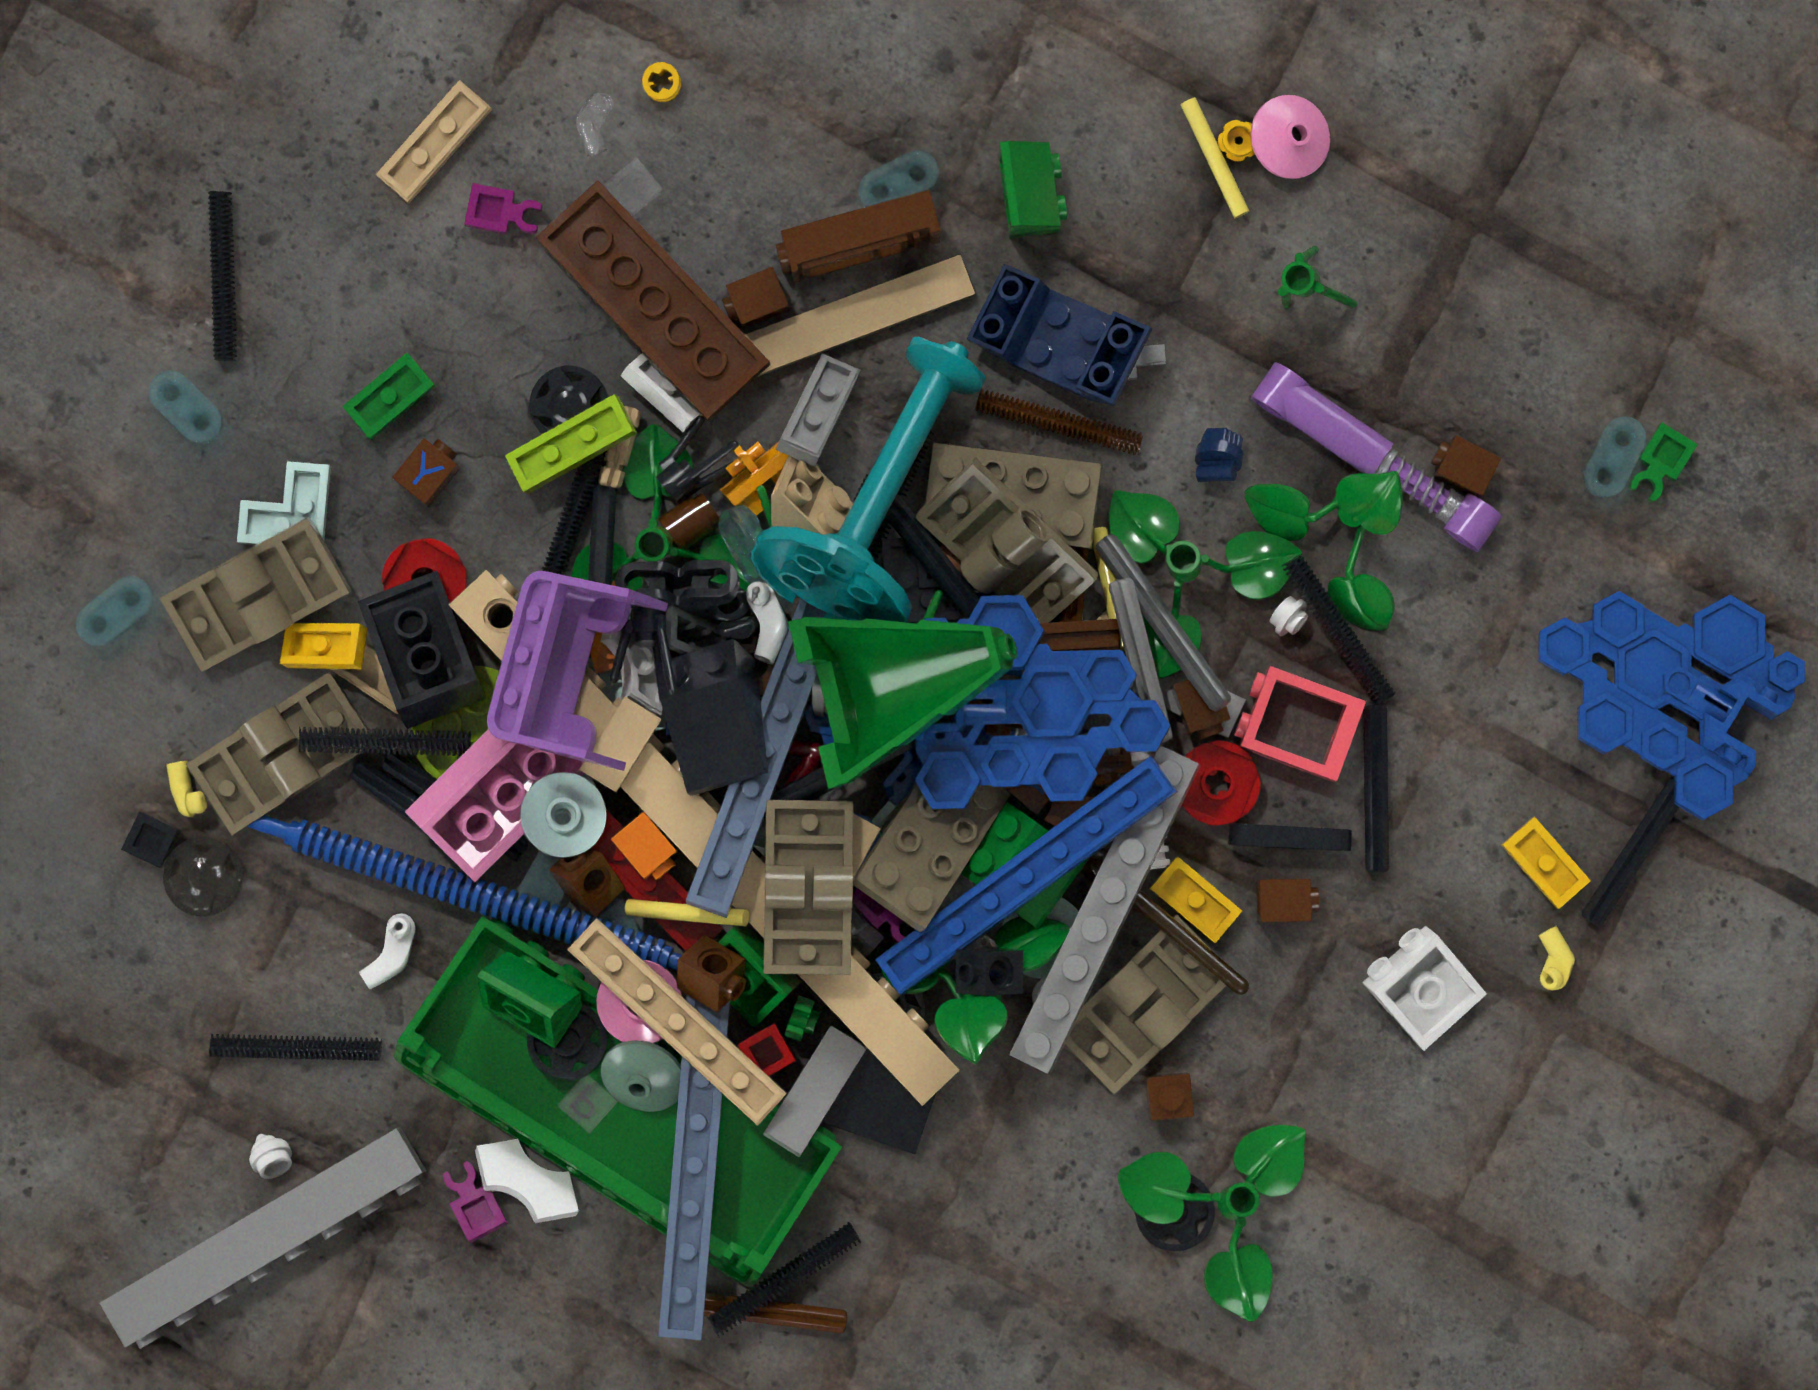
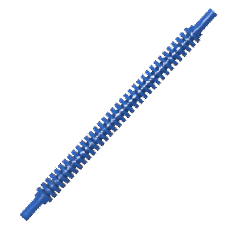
[247,811,682,971]

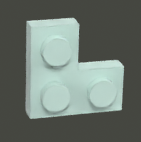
[237,461,331,545]

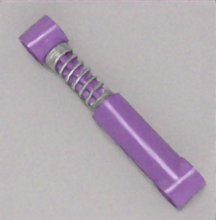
[1251,362,1502,552]

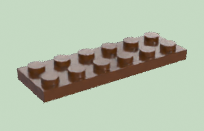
[536,180,771,422]

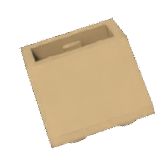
[771,455,853,535]

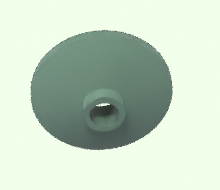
[601,1040,681,1112]

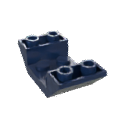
[967,264,1153,406]

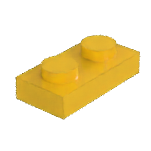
[279,623,368,669]
[1501,817,1591,909]
[1149,856,1242,943]

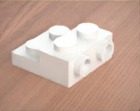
[1362,926,1487,1051]

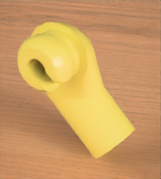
[166,760,207,817]
[1538,925,1575,991]

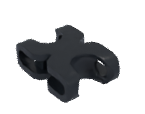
[615,560,752,625]

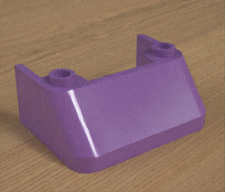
[487,571,668,771]

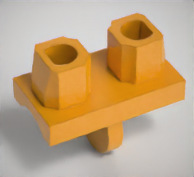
[720,441,788,518]

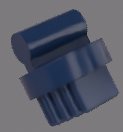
[1195,428,1244,482]

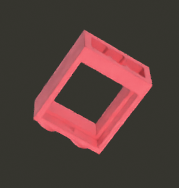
[1234,666,1366,783]

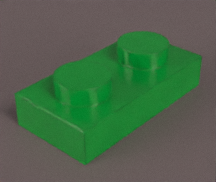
[342,353,436,440]

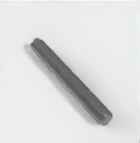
[1096,534,1231,712]

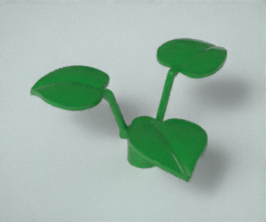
[571,424,761,606]
[1244,471,1403,631]
[1109,490,1302,679]
[878,916,1070,1064]
[1117,1125,1306,1322]

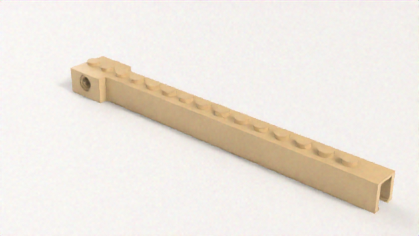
[449,570,960,1106]

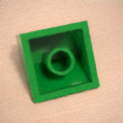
[998,141,1067,239]
[961,802,1088,929]
[718,926,801,1028]
[477,951,582,1048]

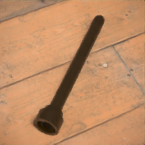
[1081,847,1249,995]

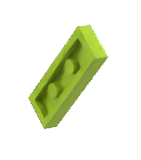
[505,394,638,494]

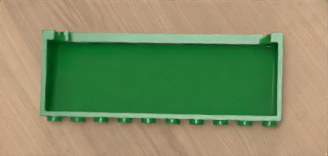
[394,916,842,1287]

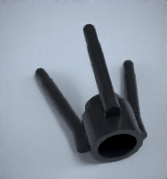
[656,416,739,503]
[610,606,676,701]

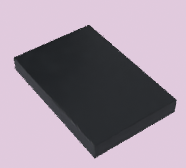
[817,1032,936,1154]

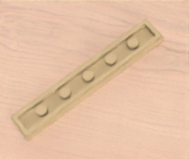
[745,255,975,376]
[567,918,787,1126]

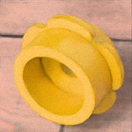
[1218,120,1255,162]

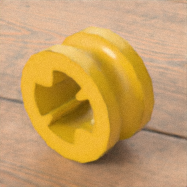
[642,62,681,102]

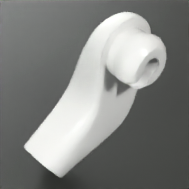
[746,581,789,664]
[359,913,416,989]

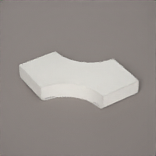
[600,608,663,717]
[475,1139,579,1223]

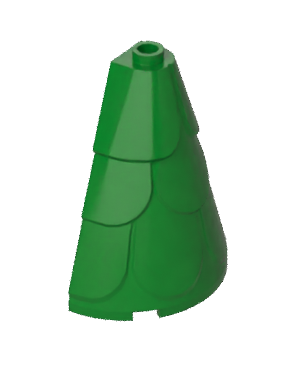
[788,617,1017,789]

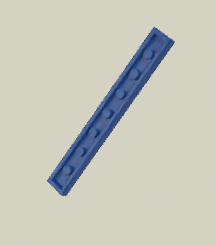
[875,756,1178,995]

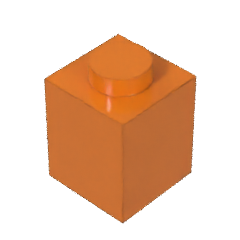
[611,812,677,881]

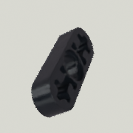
[1228,823,1352,851]

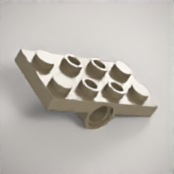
[925,443,1103,550]
[915,458,1099,623]
[160,516,351,672]
[186,672,367,836]
[853,782,1011,933]
[763,800,853,975]
[1065,915,1226,1095]

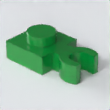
[1628,422,1698,503]
[784,995,820,1041]

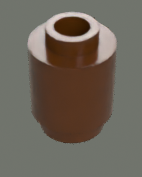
[659,493,721,550]

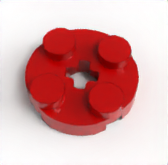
[382,538,468,612]
[1181,740,1261,826]

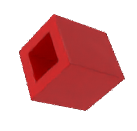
[737,1022,797,1076]

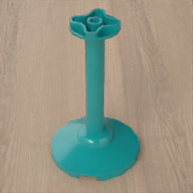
[750,337,986,623]

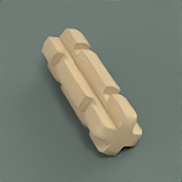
[598,406,642,489]

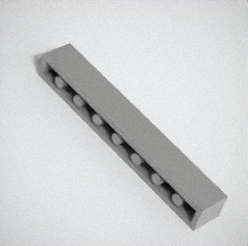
[1009,745,1201,1074]
[99,1127,426,1349]

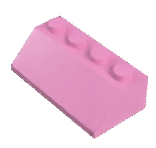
[405,729,585,882]

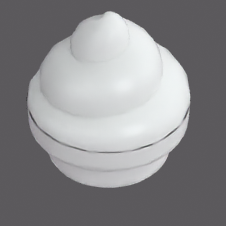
[249,1134,292,1179]

